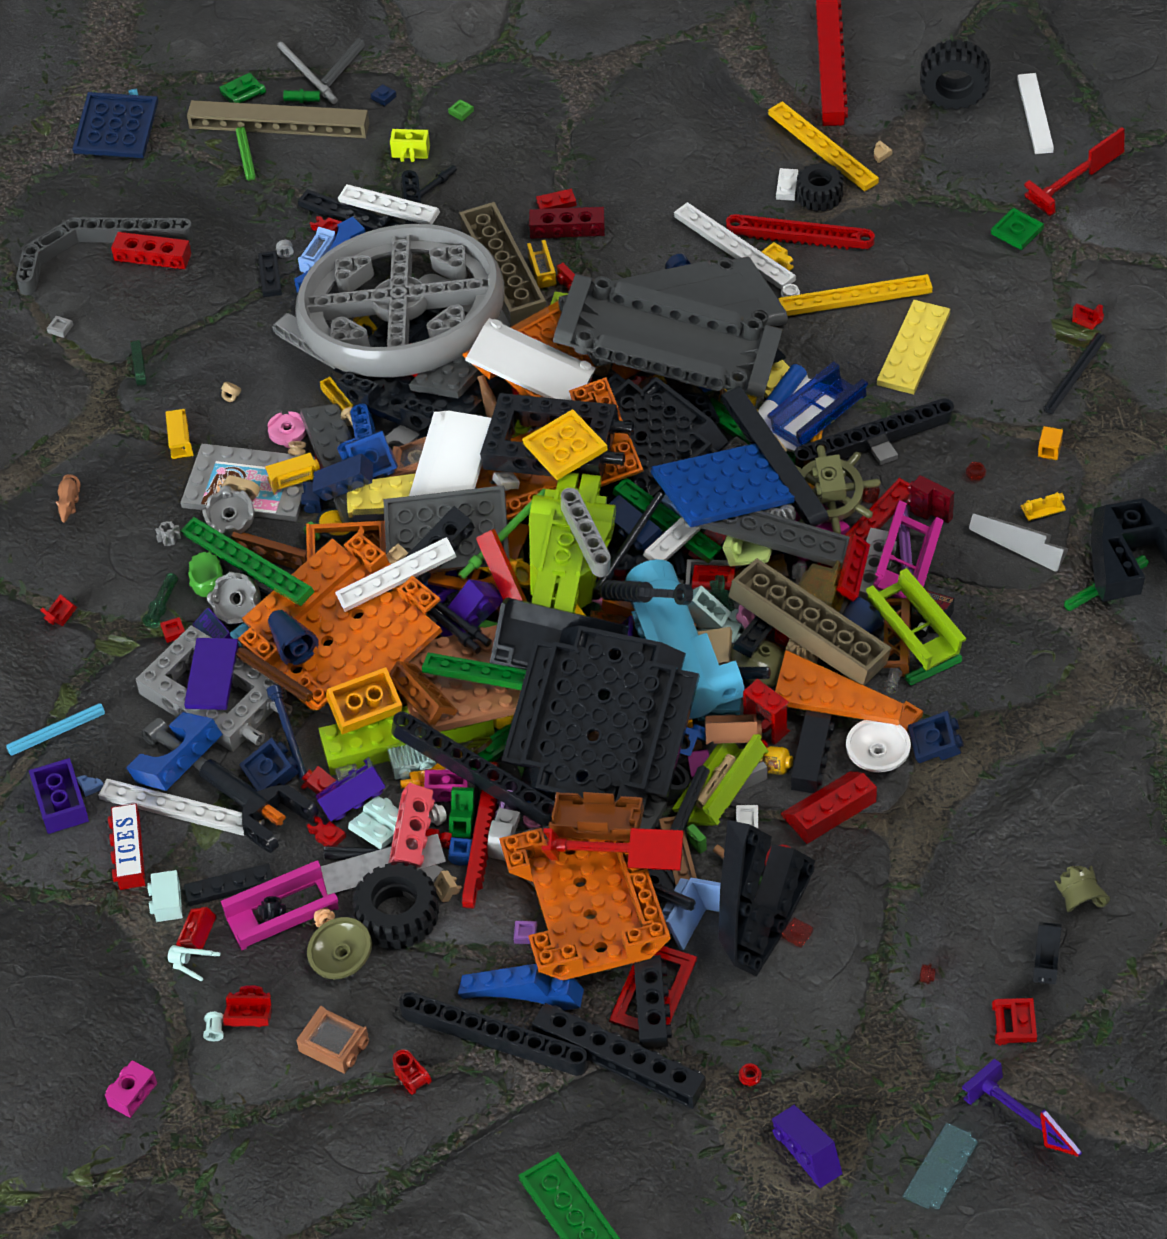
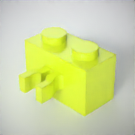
[390,129,430,162]

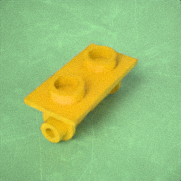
[1021,492,1066,521]

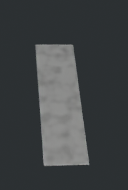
[321,834,446,895]

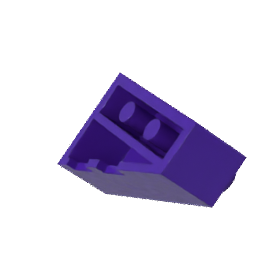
[436,579,503,637]
[316,757,385,821]
[772,1105,842,1188]

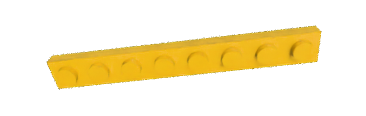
[768,101,879,191]
[779,274,933,316]

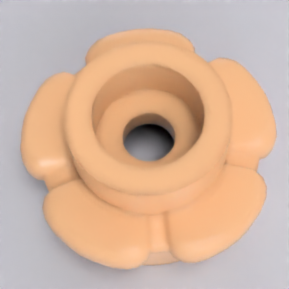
[314,907,335,927]

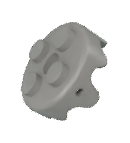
[202,486,255,537]
[207,572,261,624]

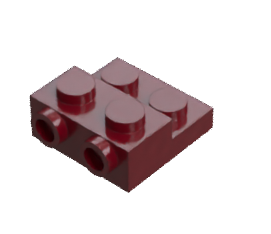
[907,475,954,523]

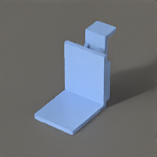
[662,878,721,950]

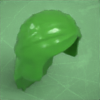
[188,551,223,598]

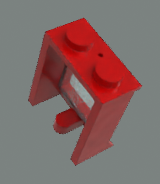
[743,679,791,745]

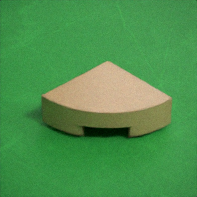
[874,141,892,163]

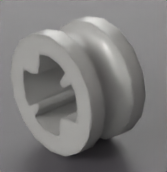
[276,240,294,258]

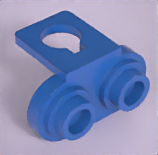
[680,724,706,756]

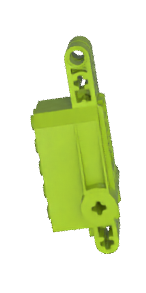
[529,472,616,613]

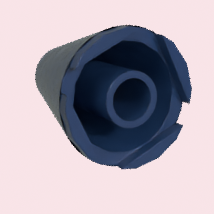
[842,597,884,634]
[268,610,319,665]

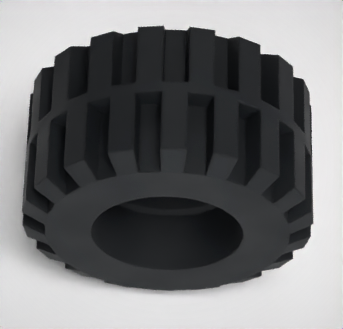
[797,163,843,212]

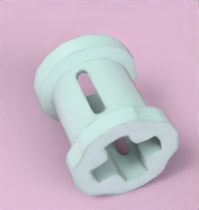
[203,1012,224,1042]

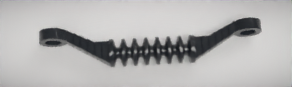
[592,580,693,605]

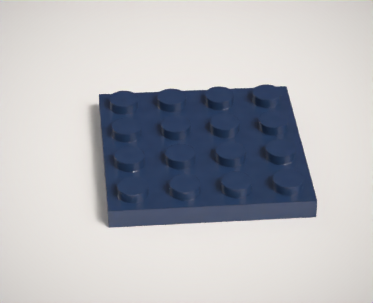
[72,92,158,158]

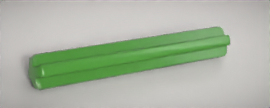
[236,127,256,181]

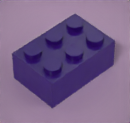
[29,758,89,834]

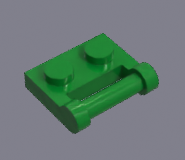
[219,73,266,103]

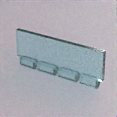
[903,1123,978,1209]

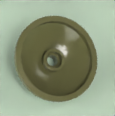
[731,638,785,687]
[307,917,372,979]

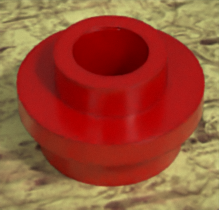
[739,1063,762,1086]

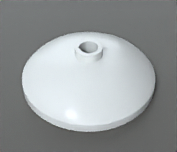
[846,720,911,772]

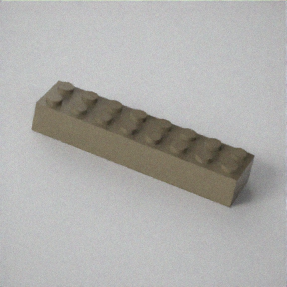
[459,202,546,326]
[728,558,891,685]

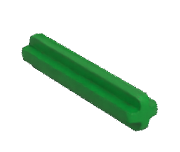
[905,653,962,685]

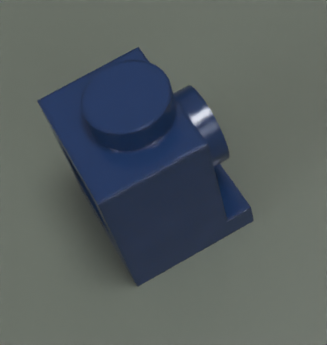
[301,482,324,514]

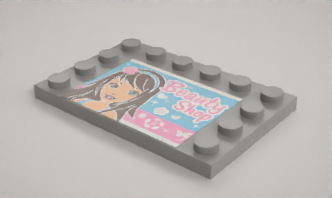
[180,444,315,522]

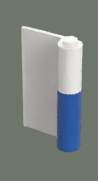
[758,364,843,453]

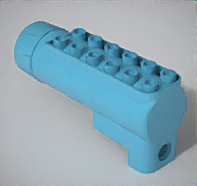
[625,559,745,719]

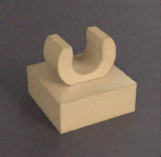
[386,544,408,564]
[434,871,462,902]

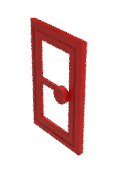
[609,946,697,1032]

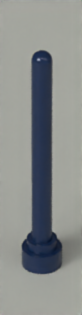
[266,684,306,779]

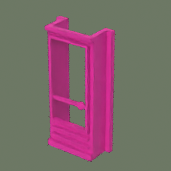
[872,500,944,598]
[220,860,339,950]

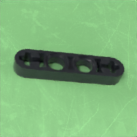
[401,170,421,224]

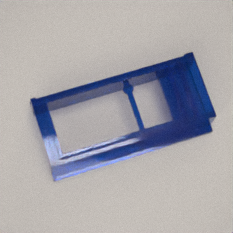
[767,362,868,447]

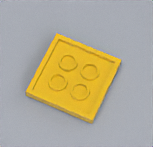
[522,409,608,480]

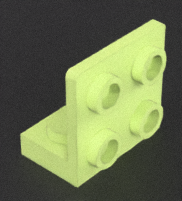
[722,536,773,567]

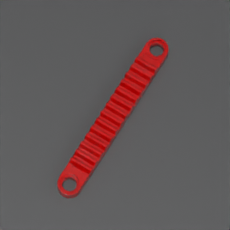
[726,214,875,250]
[462,762,499,909]

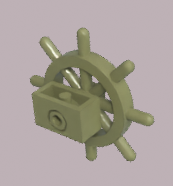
[795,445,881,534]

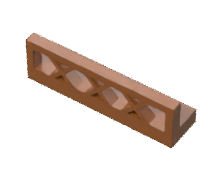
[231,532,307,569]
[883,598,911,677]
[389,661,458,725]

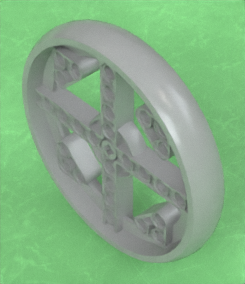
[295,224,504,377]

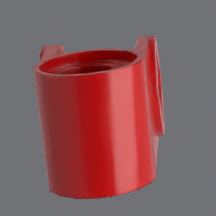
[393,1050,432,1095]

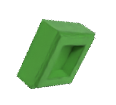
[448,99,474,121]
[687,824,707,854]

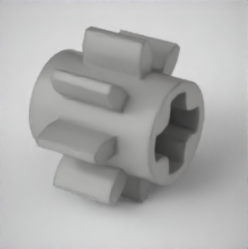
[155,521,181,546]

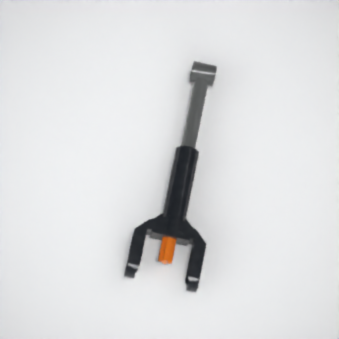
[141,718,319,853]

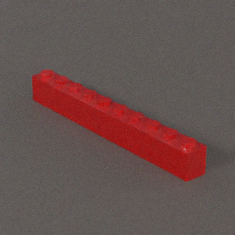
[816,0,848,126]

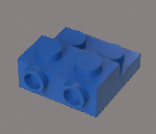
[345,430,398,479]

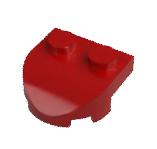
[223,985,272,1027]

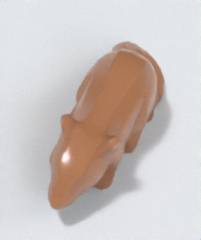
[56,474,81,523]

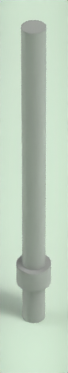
[277,42,338,104]

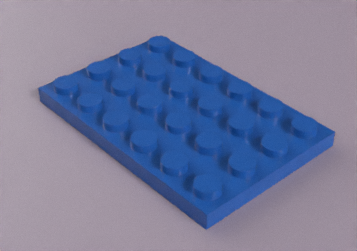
[651,443,795,527]

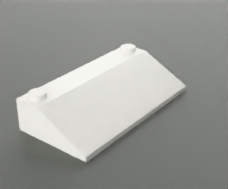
[465,318,596,400]
[409,411,491,496]

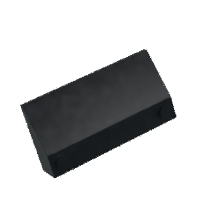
[490,597,629,670]

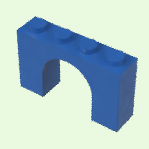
[126,712,223,791]

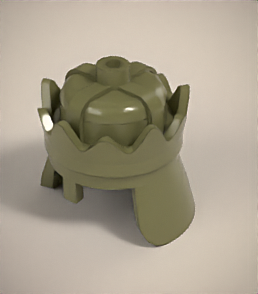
[1055,866,1110,913]

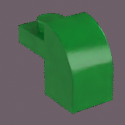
[449,787,475,838]

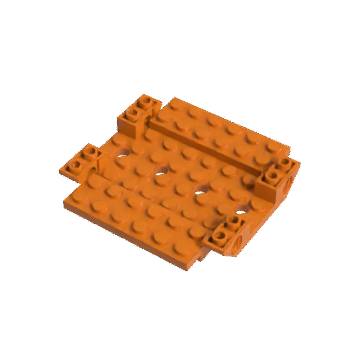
[238,532,442,710]

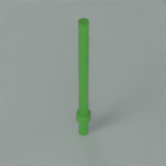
[458,488,546,580]

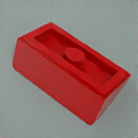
[176,907,216,949]

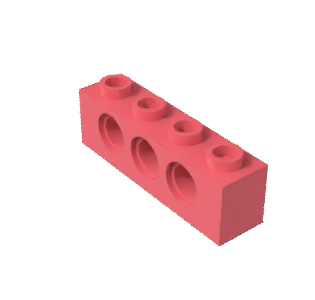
[388,783,434,868]

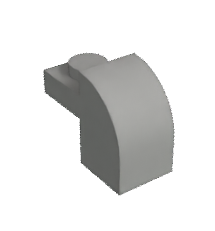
[487,808,520,861]

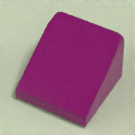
[687,750,709,779]

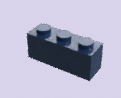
[312,454,374,501]
[609,495,662,553]

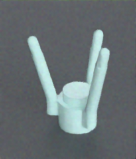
[168,945,221,981]

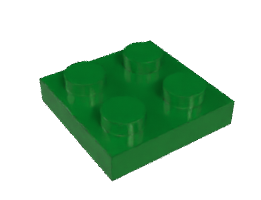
[991,208,1044,250]

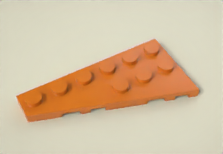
[775,650,903,725]

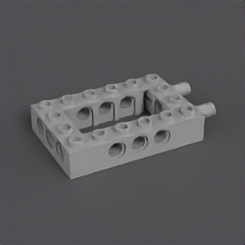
[136,625,292,752]

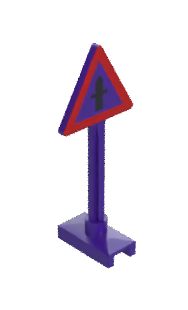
[962,1058,1082,1156]

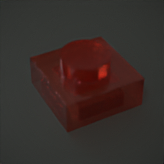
[782,917,813,948]

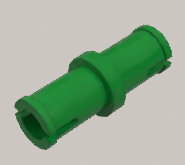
[283,89,320,103]

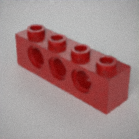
[111,232,192,269]

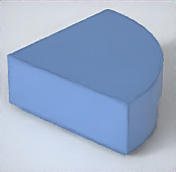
[76,775,104,797]

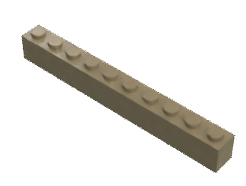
[187,100,369,138]

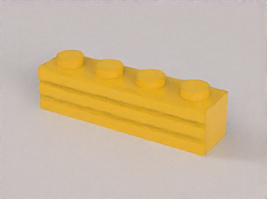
[320,377,354,412]

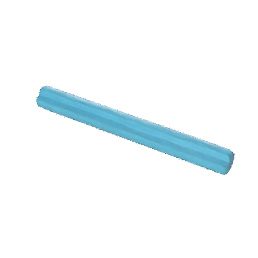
[6,703,105,756]

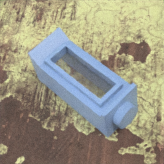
[298,227,336,273]

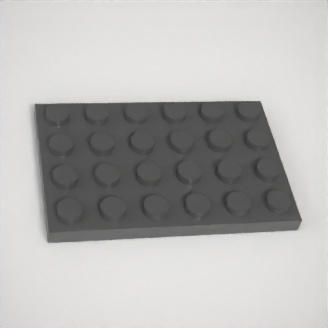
[383,485,510,573]

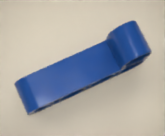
[337,404,376,461]

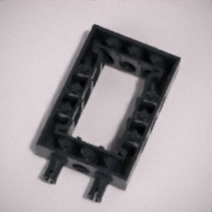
[480,393,634,480]

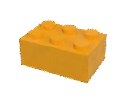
[326,667,402,735]

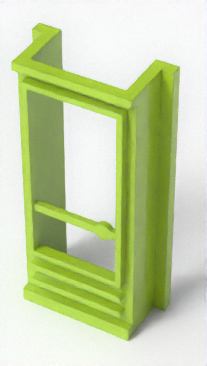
[866,568,966,671]
[672,734,769,826]

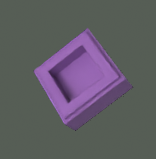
[513,921,538,944]

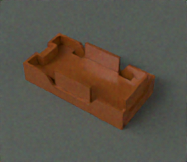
[549,792,644,842]

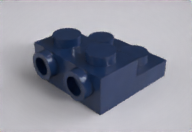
[908,711,964,763]
[239,738,299,791]

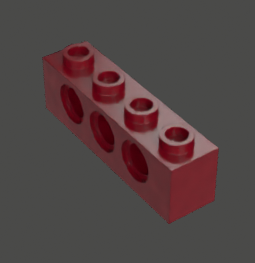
[529,207,605,239]

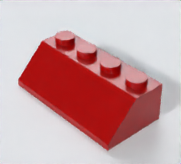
[781,771,877,844]

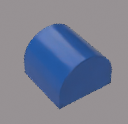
[448,837,472,866]

